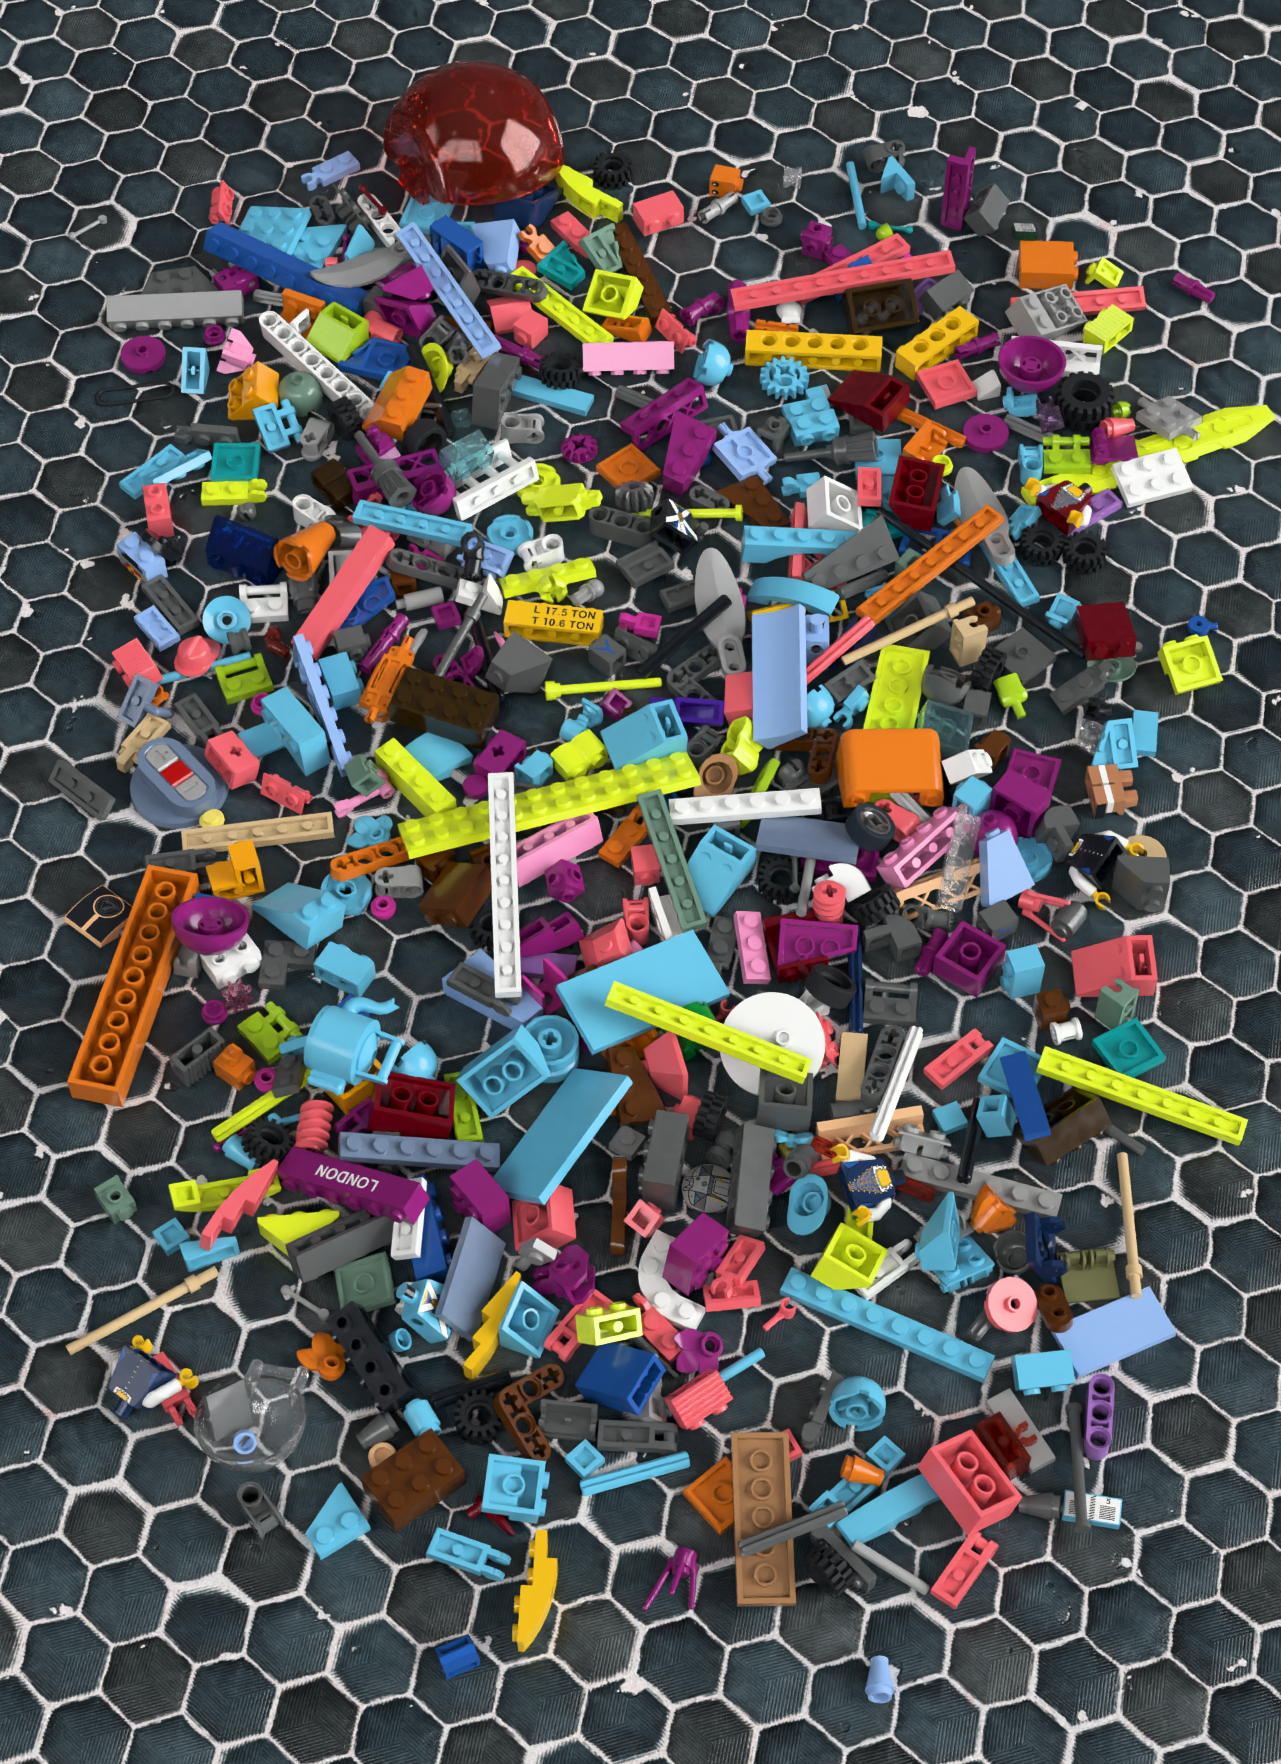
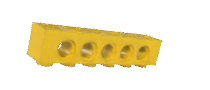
[745,330,882,372]

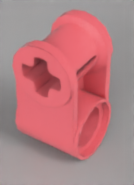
[874,799,921,843]
[623,897,650,946]

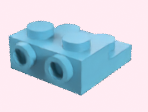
[781,395,840,447]
[481,1454,550,1524]

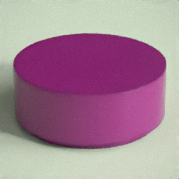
[463,774,488,800]

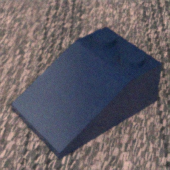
[494,178,563,230]

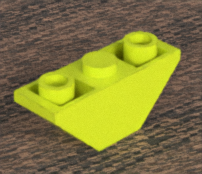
[257,1209,341,1257]

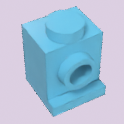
[514,750,553,786]

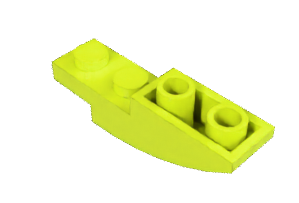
[555,162,623,223]

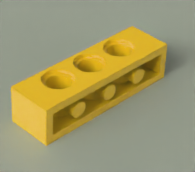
[895,306,979,381]

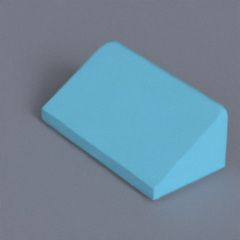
[344,224,375,261]
[237,722,285,758]

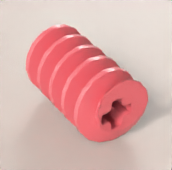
[812,880,846,924]
[294,1100,334,1155]

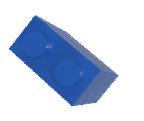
[575,1342,666,1416]

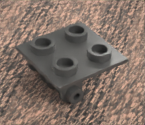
[332,183,373,235]

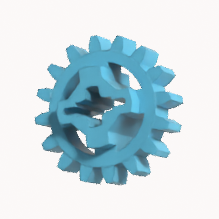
[760,356,809,400]

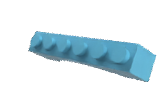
[741,525,883,569]

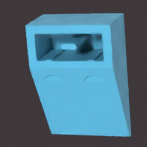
[600,699,688,771]
[687,825,756,918]

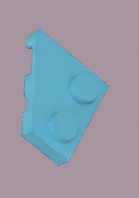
[1091,718,1138,770]
[305,1482,371,1560]

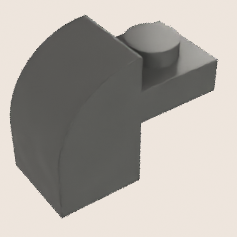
[1035,805,1080,862]
[862,915,922,962]

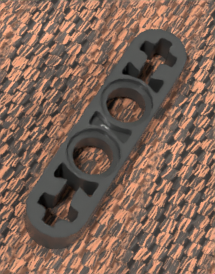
[473,269,548,302]
[386,548,477,590]
[861,1026,904,1106]

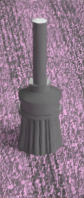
[354,431,417,508]
[784,431,879,466]

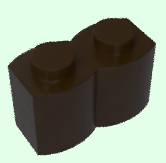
[310,458,360,511]

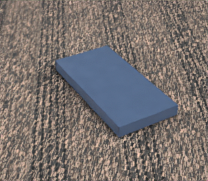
[755,816,859,865]
[434,1216,506,1341]

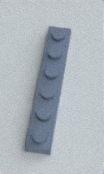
[338,1132,500,1172]

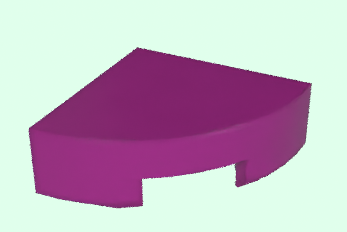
[460,645,484,680]

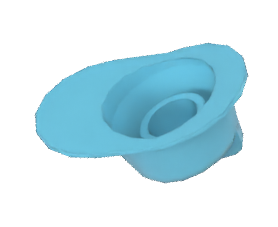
[787,1174,831,1235]

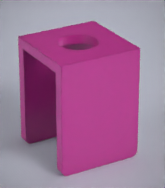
[521,957,568,1015]

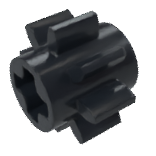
[1082,696,1113,726]

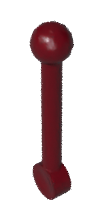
[358,185,387,215]

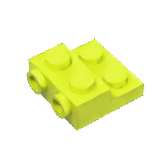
[1157,634,1223,695]

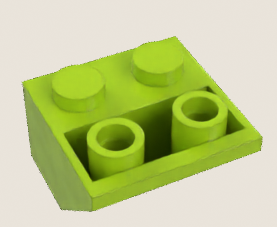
[306,301,369,363]

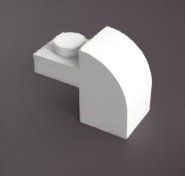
[811,863,872,902]

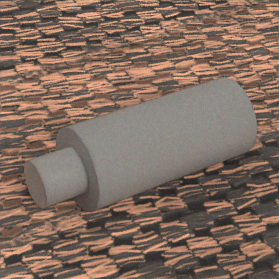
[395,586,444,611]

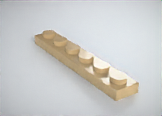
[181,812,335,852]

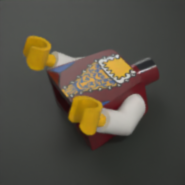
[1024,477,1093,536]

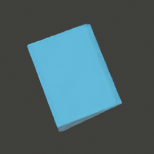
[498,1281,560,1358]

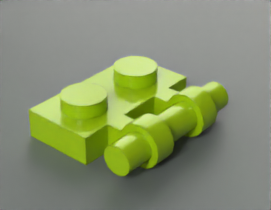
[1042,434,1091,474]
[237,1001,304,1065]

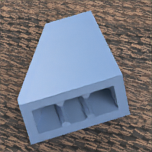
[472,219,521,274]
[979,828,1035,908]

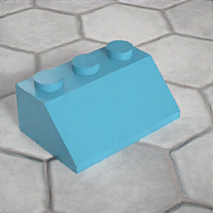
[456,1024,551,1119]

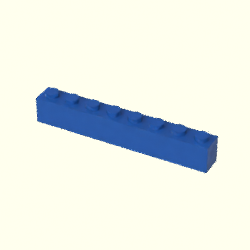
[203,222,369,317]

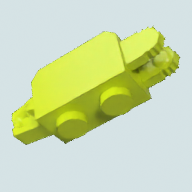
[520,483,603,523]

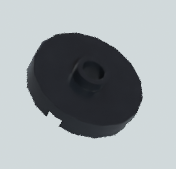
[140,528,183,565]

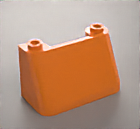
[835,728,944,808]

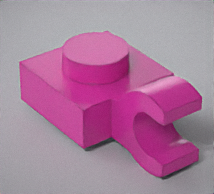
[618,612,662,639]

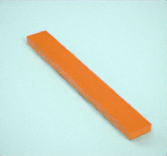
[855,505,1004,626]

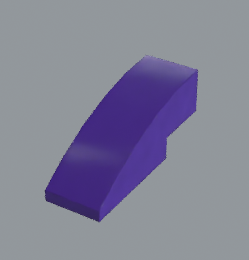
[649,697,725,727]

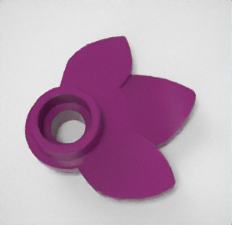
[673,1329,723,1375]

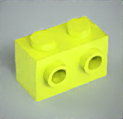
[575,1301,643,1346]

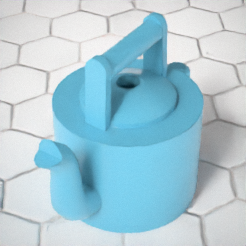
[304,996,405,1096]

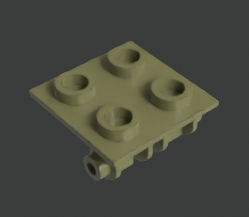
[1056,1247,1120,1303]

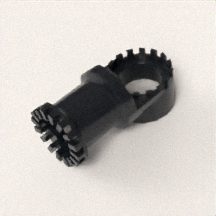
[460,531,485,582]

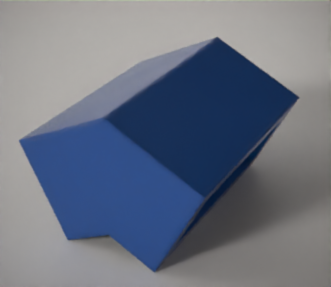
[435,1634,481,1680]

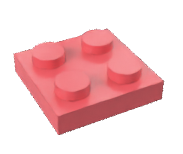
[916,359,977,410]

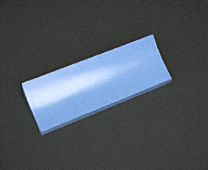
[752,604,808,750]

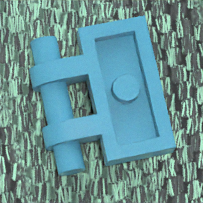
[252,399,303,454]

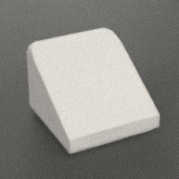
[289,308,311,335]
[972,370,1001,401]

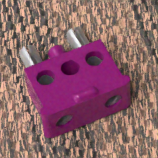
[209,262,260,296]

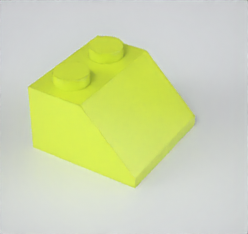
[582,269,644,320]
[811,1222,888,1290]

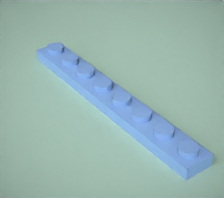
[395,222,501,360]

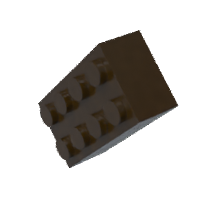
[389,666,499,750]

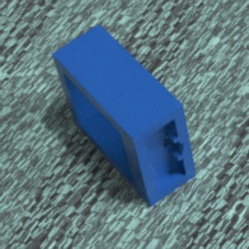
[430,214,485,272]

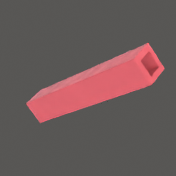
[291,525,395,662]

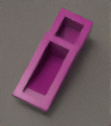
[519,911,585,957]

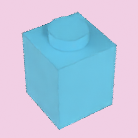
[976,1094,1016,1138]

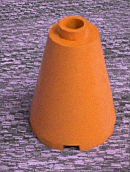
[274,521,336,581]

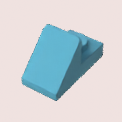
[880,156,915,202]

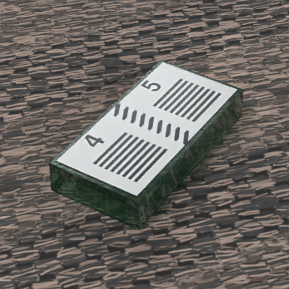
[1012,223,1037,241]

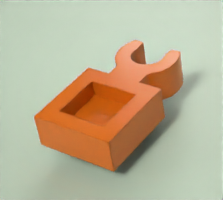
[518,224,555,263]

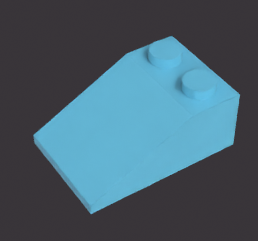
[252,882,346,950]

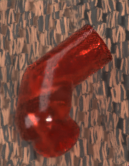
[265,626,291,658]

